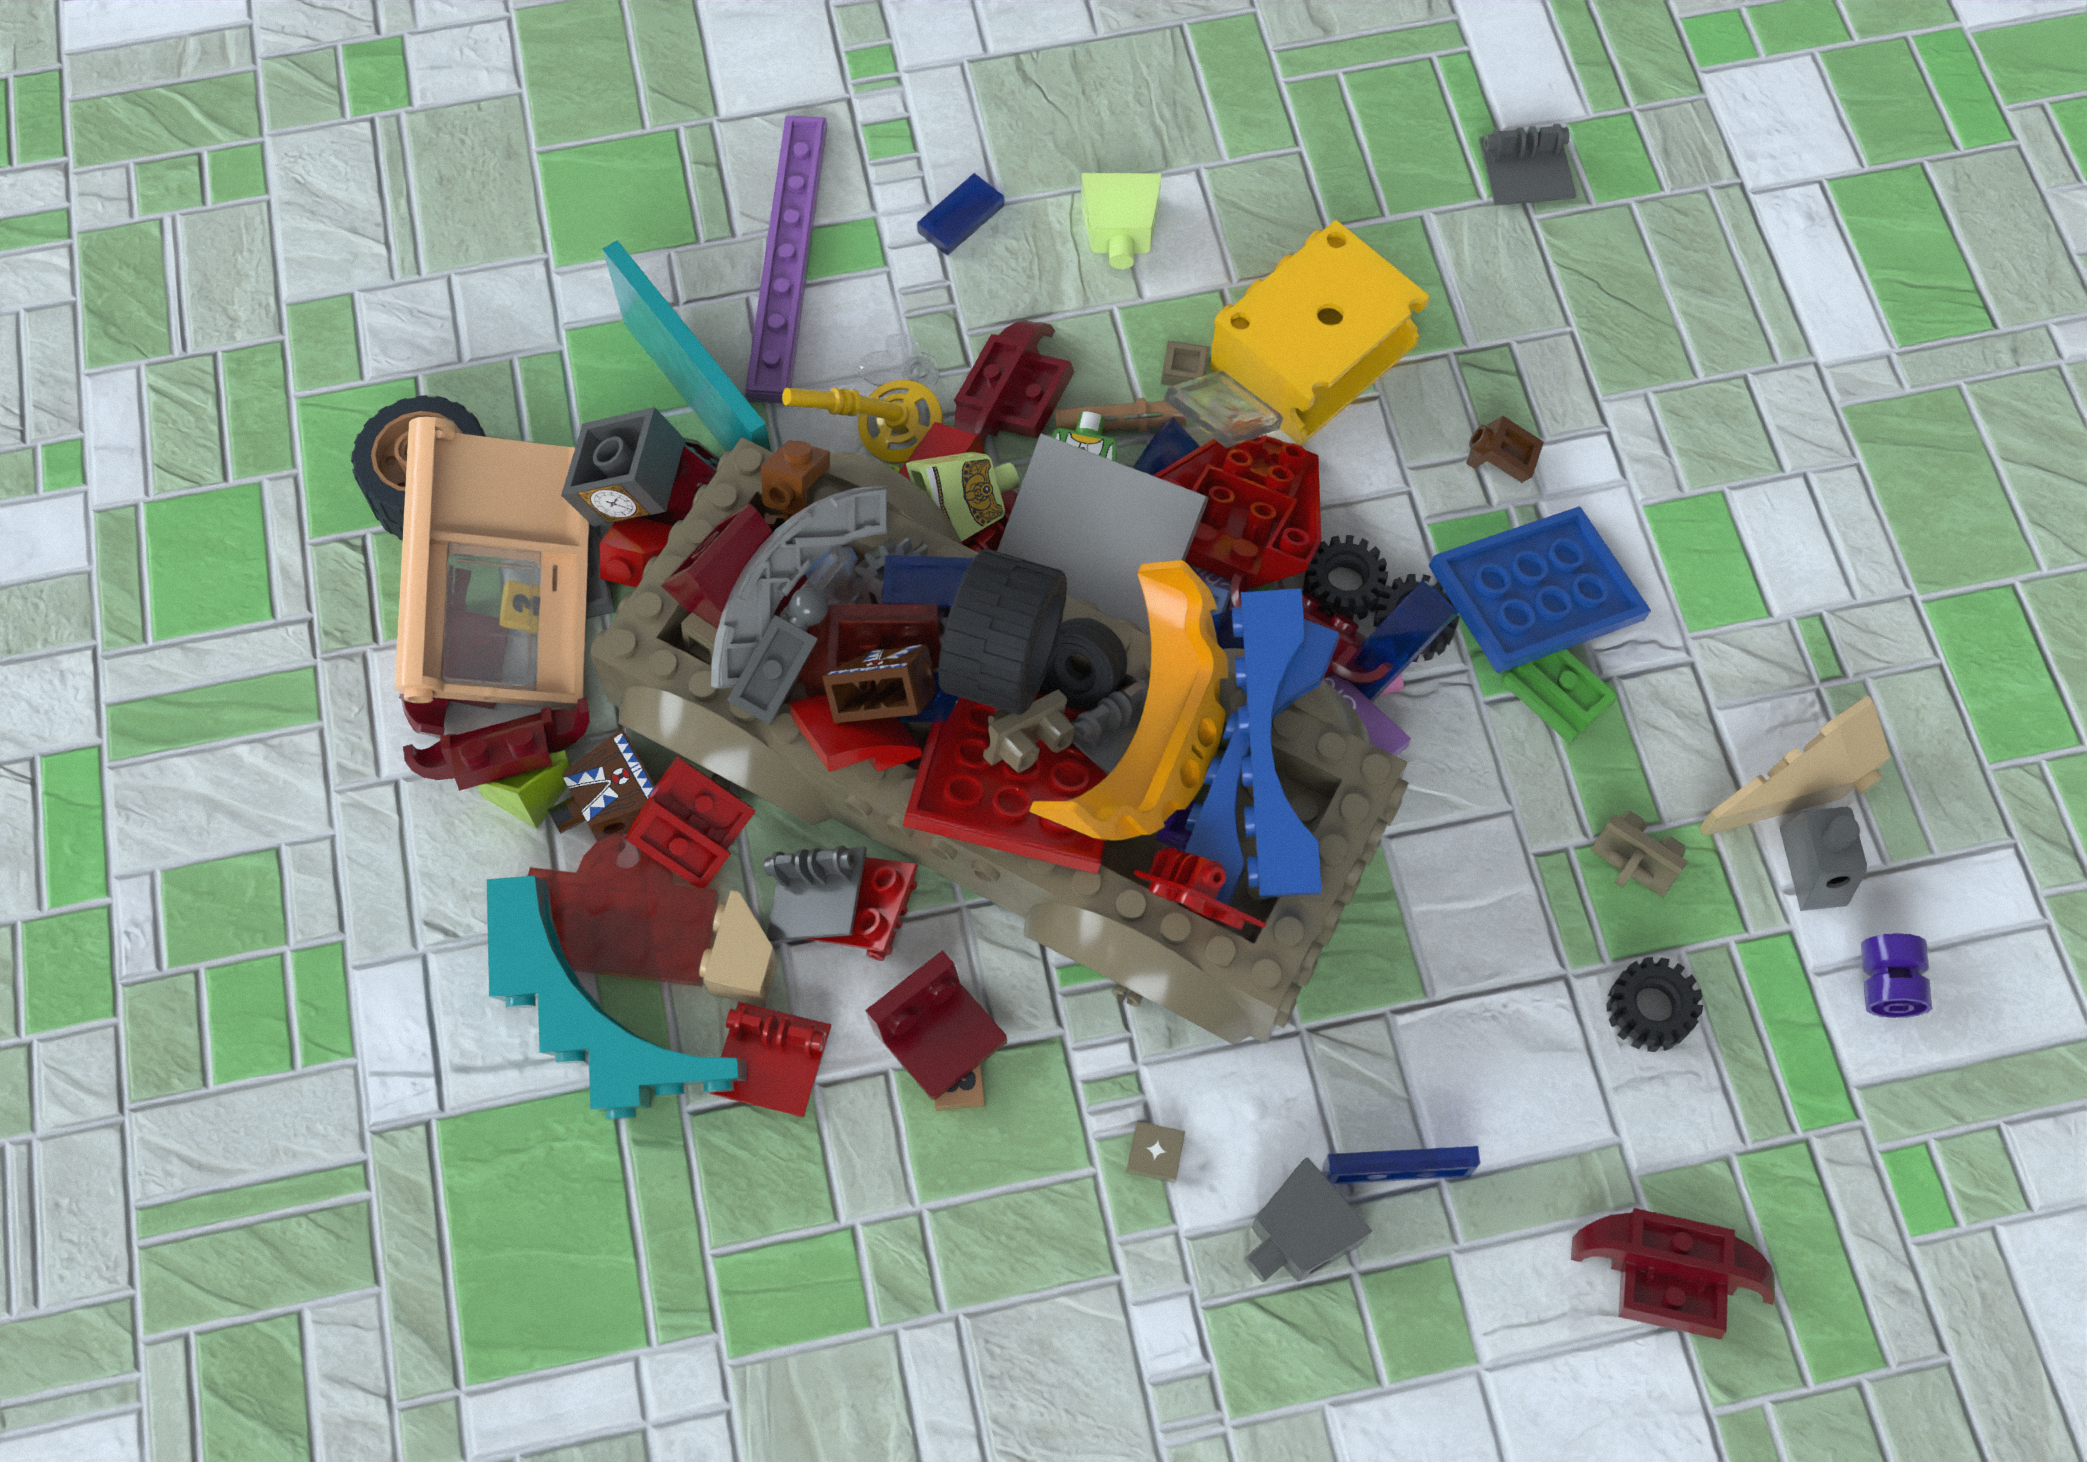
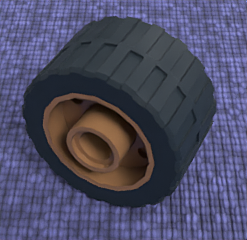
[351,395,486,541]

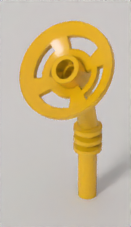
[782,380,943,464]

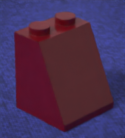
[661,503,815,629]

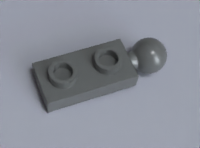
[727,587,829,725]

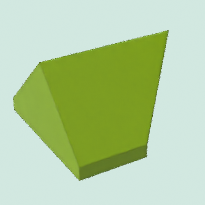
[477,750,572,829]

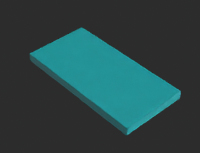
[602,240,772,452]

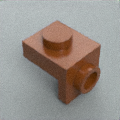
[761,440,830,515]

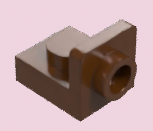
[1466,416,1544,483]

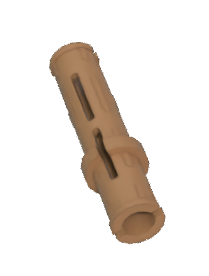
[1054,398,1186,433]

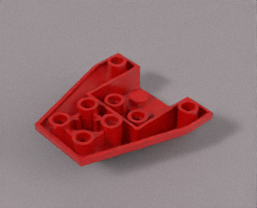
[1154,424,1322,589]

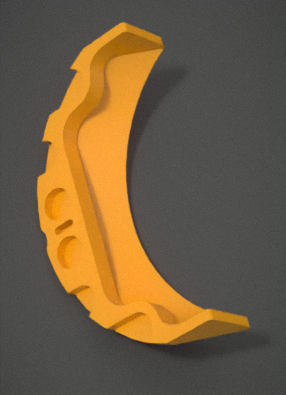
[1029,560,1228,840]

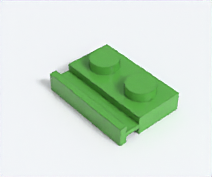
[1502,649,1618,744]

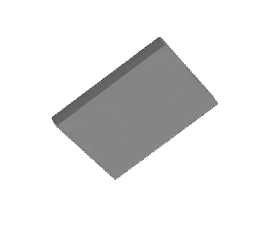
[997,433,1209,636]

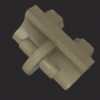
[983,689,1075,773]
[1591,811,1688,897]

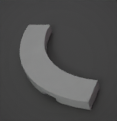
[711,486,887,689]

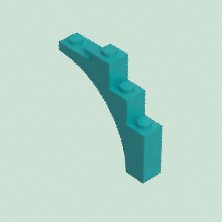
[487,876,747,1120]

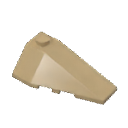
[1699,695,1891,836]

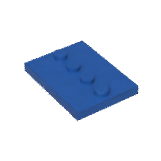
[1428,506,1651,674]

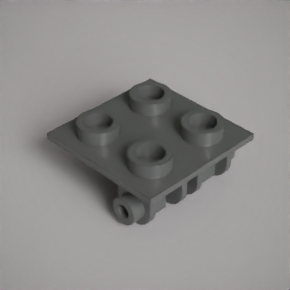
[1479,123,1577,206]
[1071,678,1149,775]
[764,846,867,941]

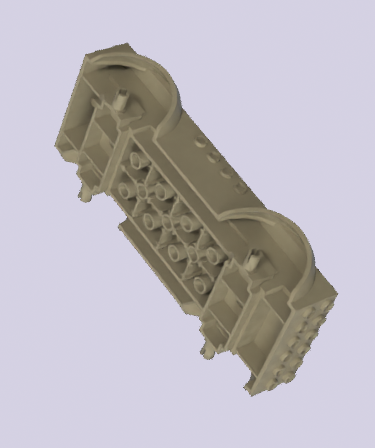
[590,437,1409,1045]

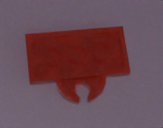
[528,833,719,987]

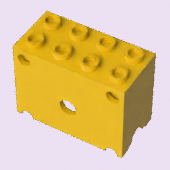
[1210,220,1430,446]

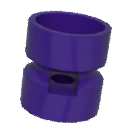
[1861,933,1932,1018]

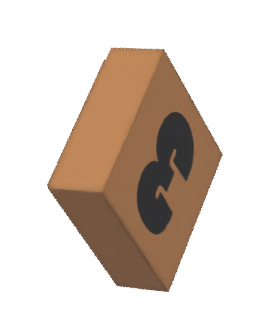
[934,1064,985,1111]

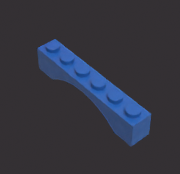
[1232,588,1322,898]
[1176,619,1339,906]

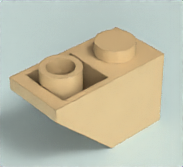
[699,890,778,1007]

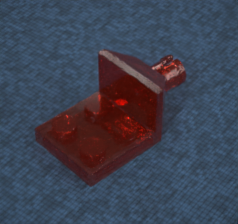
[797,604,942,698]

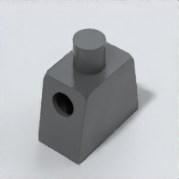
[1780,807,1867,911]
[1244,1157,1372,1282]

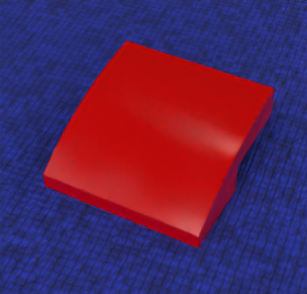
[790,695,922,772]
[625,755,756,892]

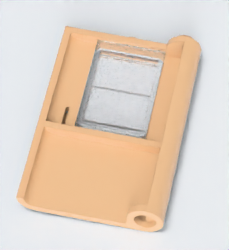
[395,417,589,708]

